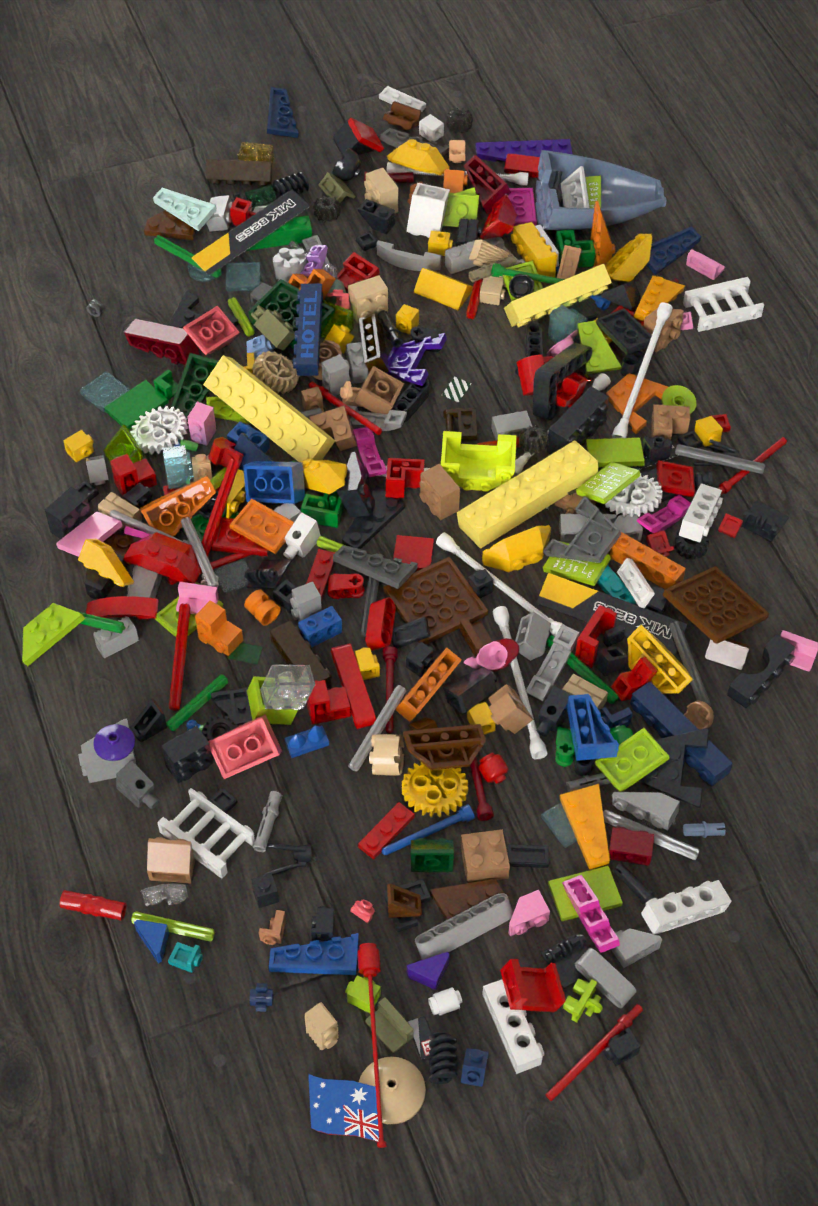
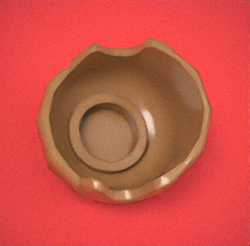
[684,700,714,730]

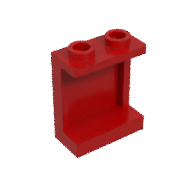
[575,605,617,668]
[500,959,566,1012]

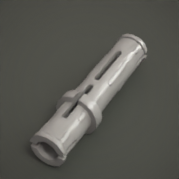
[253,791,283,852]

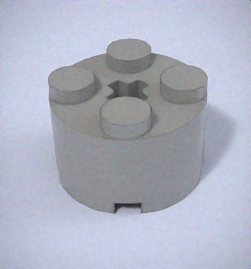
[273,248,307,283]

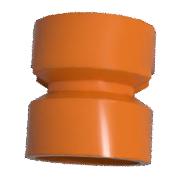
[244,590,281,626]

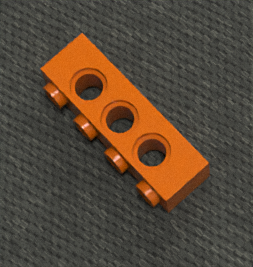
[610,532,686,589]
[395,647,461,722]

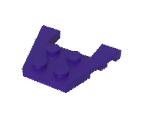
[385,333,447,386]

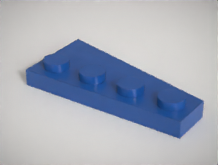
[269,933,359,975]

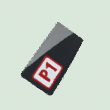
[408,1016,431,1059]

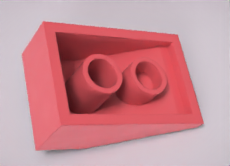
[183,306,240,355]
[208,714,282,779]

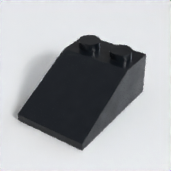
[337,452,375,517]

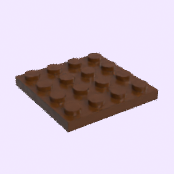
[384,557,488,645]
[663,566,769,644]

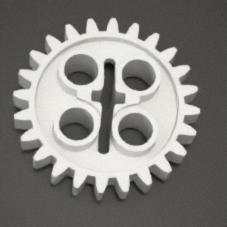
[130,406,188,455]
[605,473,662,517]

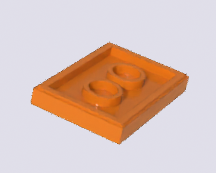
[230,499,294,554]

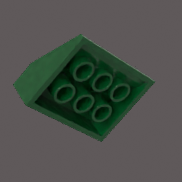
[248,279,335,349]

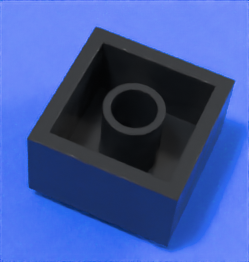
[44,487,91,539]
[161,726,213,783]

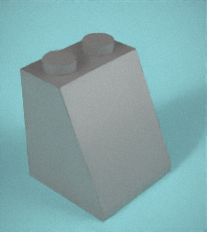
[78,719,136,783]

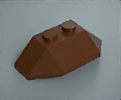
[403,724,486,770]

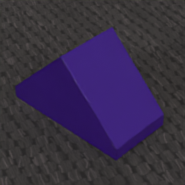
[407,952,449,990]

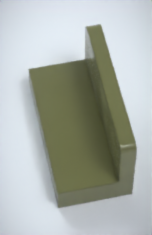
[319,172,356,206]
[366,997,414,1053]

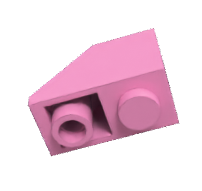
[508,890,550,936]

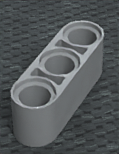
[575,948,636,1008]

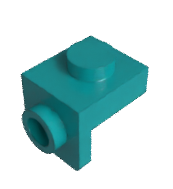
[168,942,203,973]

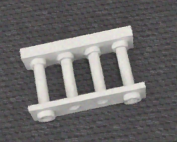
[683,277,764,332]
[158,788,255,879]

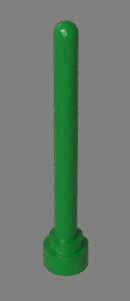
[491,263,565,284]

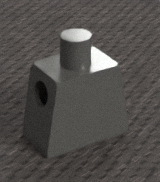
[116,760,160,809]

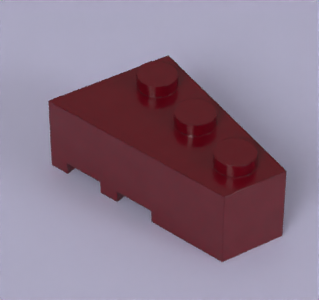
[464,155,511,215]

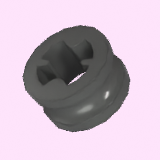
[86,300,104,317]

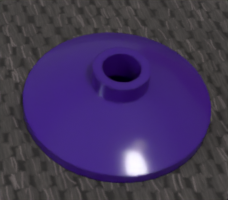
[93,724,135,761]

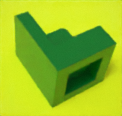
[154,369,179,400]

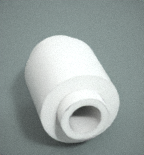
[428,987,462,1015]

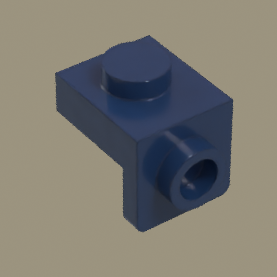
[601,707,633,729]
[461,1048,489,1087]

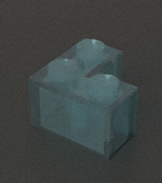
[548,305,588,343]
[163,445,193,489]

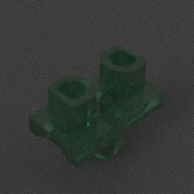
[245,185,276,208]

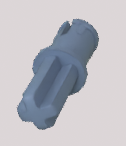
[683,821,725,838]

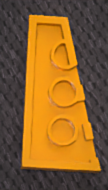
[634,276,685,321]
[560,784,610,870]

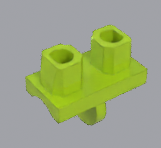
[563,979,603,1022]

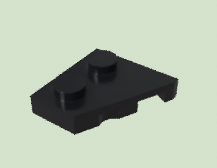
[211,688,252,727]

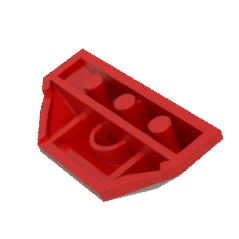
[480,194,517,240]
[123,532,201,584]

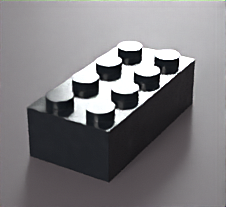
[546,386,609,455]

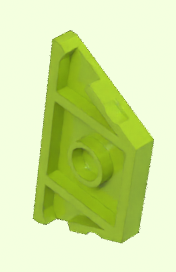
[22,603,86,666]

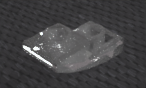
[141,884,189,906]

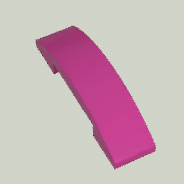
[353,427,387,477]
[637,495,691,533]

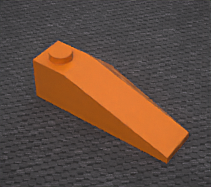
[590,201,615,268]
[140,476,216,536]

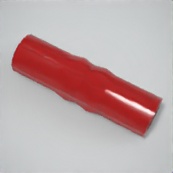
[59,890,127,920]

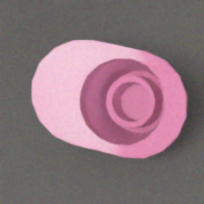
[547,330,578,357]

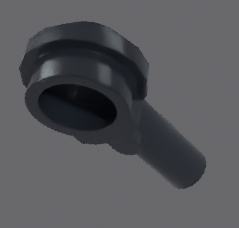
[551,171,563,203]

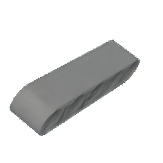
[415,893,513,960]

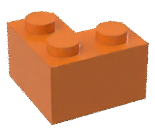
[443,169,468,193]
[288,269,336,300]
[195,600,243,656]

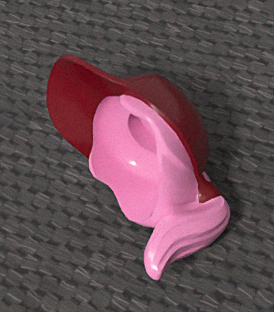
[464,638,520,671]

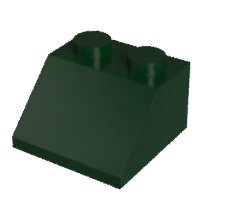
[411,838,454,872]

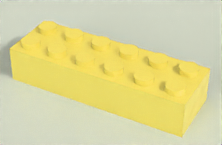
[504,264,612,328]

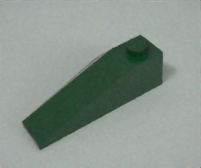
[171,353,219,420]

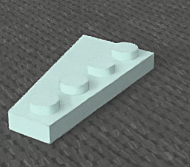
[153,188,217,231]

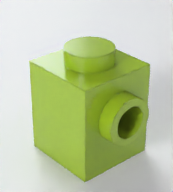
[345,975,381,1013]

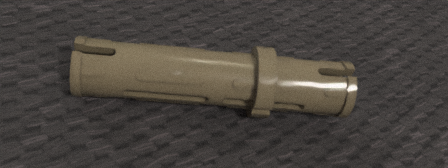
[469,255,517,282]

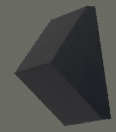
[130,699,167,742]

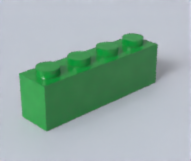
[247,216,312,251]

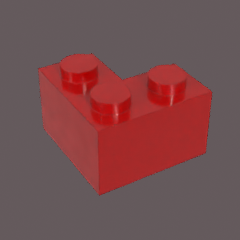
[110,454,157,496]
[386,458,425,498]
[305,680,351,725]

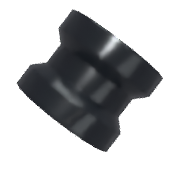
[695,472,713,490]

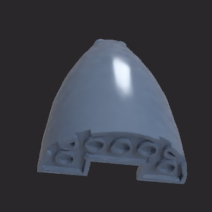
[535,150,666,230]

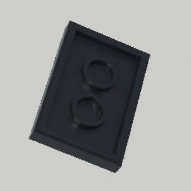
[596,308,652,355]

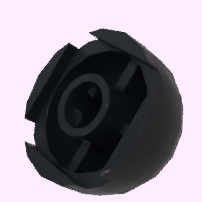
[332,147,362,181]

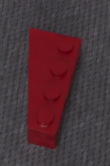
[124,319,201,367]

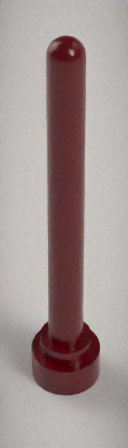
[382,647,398,734]
[470,757,494,821]

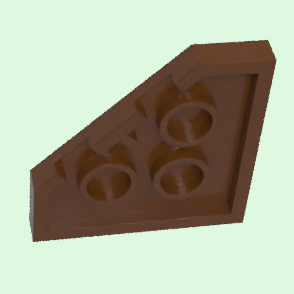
[144,210,196,240]

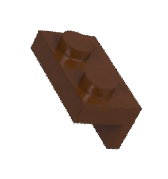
[383,101,421,130]

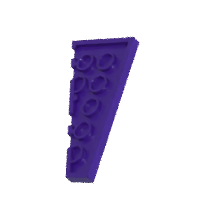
[475,139,573,162]

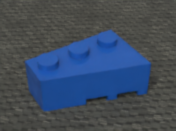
[567,694,619,761]

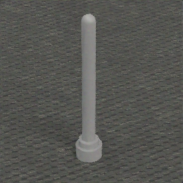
[110,510,191,545]

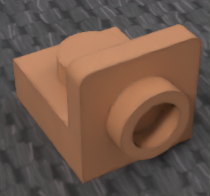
[259,910,286,945]

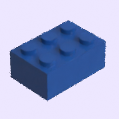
[243,461,305,504]

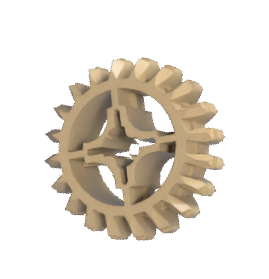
[252,351,299,394]

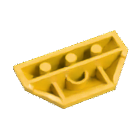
[387,139,449,176]
[605,234,652,282]
[302,459,348,494]
[482,525,551,572]
[627,625,693,694]

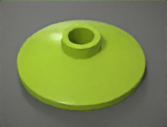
[662,385,696,414]

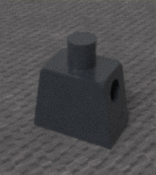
[536,686,571,737]

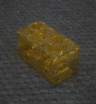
[238,142,274,163]

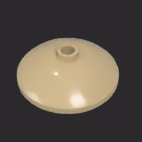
[359,1057,426,1124]

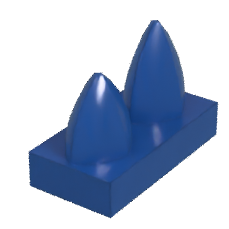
[284,725,329,758]

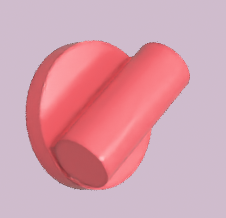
[350,900,375,923]

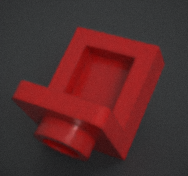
[646,530,675,557]

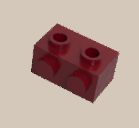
[609,827,654,866]

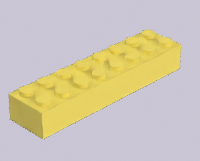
[203,355,336,462]
[457,440,598,549]

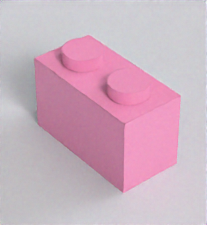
[188,402,216,446]

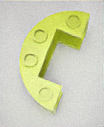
[441,431,516,492]

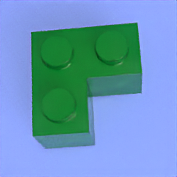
[555,230,595,268]
[301,490,345,528]

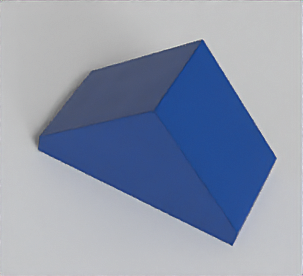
[134,920,169,964]

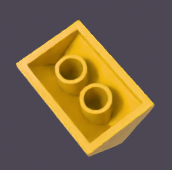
[414,268,473,311]

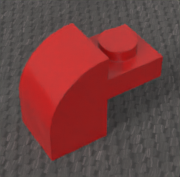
[230,197,256,227]
[556,372,588,408]
[208,437,243,469]
[611,657,658,701]

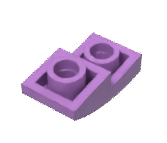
[300,245,328,278]

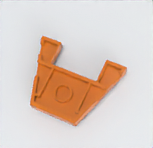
[606,373,668,434]

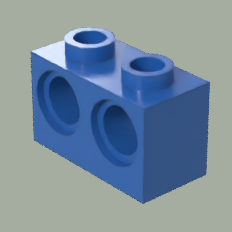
[227,421,270,453]
[298,606,342,648]

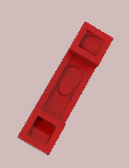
[86,596,159,619]

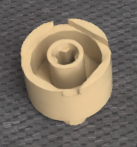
[369,734,404,775]

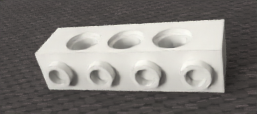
[679,484,723,542]
[641,880,731,935]
[482,979,544,1074]

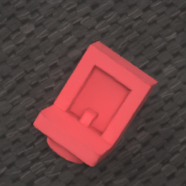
[327,290,351,315]

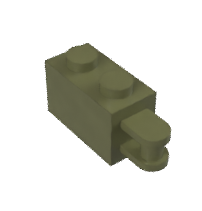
[251,305,295,351]

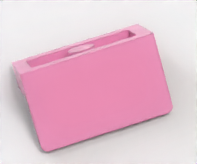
[686,250,725,280]
[176,582,219,614]
[780,630,818,671]

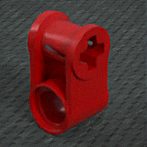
[328,574,365,599]

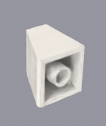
[407,183,450,238]

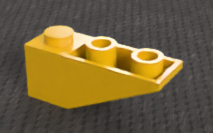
[225,469,246,519]
[78,538,134,587]

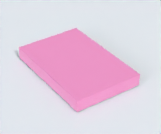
[56,512,123,557]

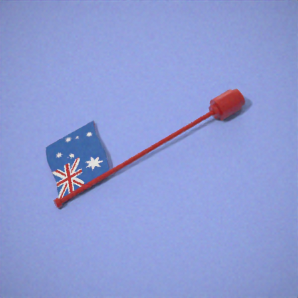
[309,943,386,1148]

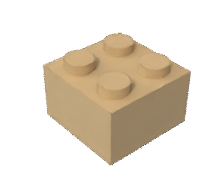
[364,168,398,213]
[348,275,388,323]

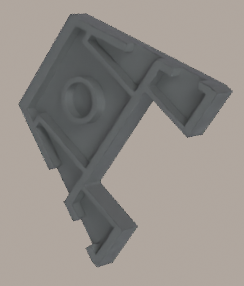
[543,496,621,563]

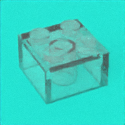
[260,665,315,710]

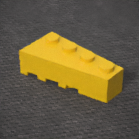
[511,222,557,277]

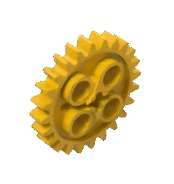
[402,762,468,817]

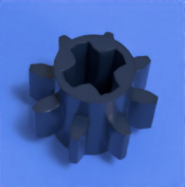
[250,983,273,1012]

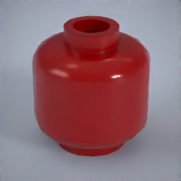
[478,753,509,784]

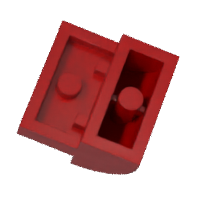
[336,252,380,291]
[516,355,560,396]

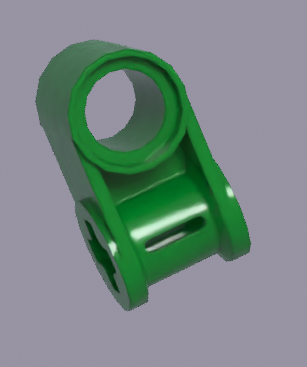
[555,727,574,767]

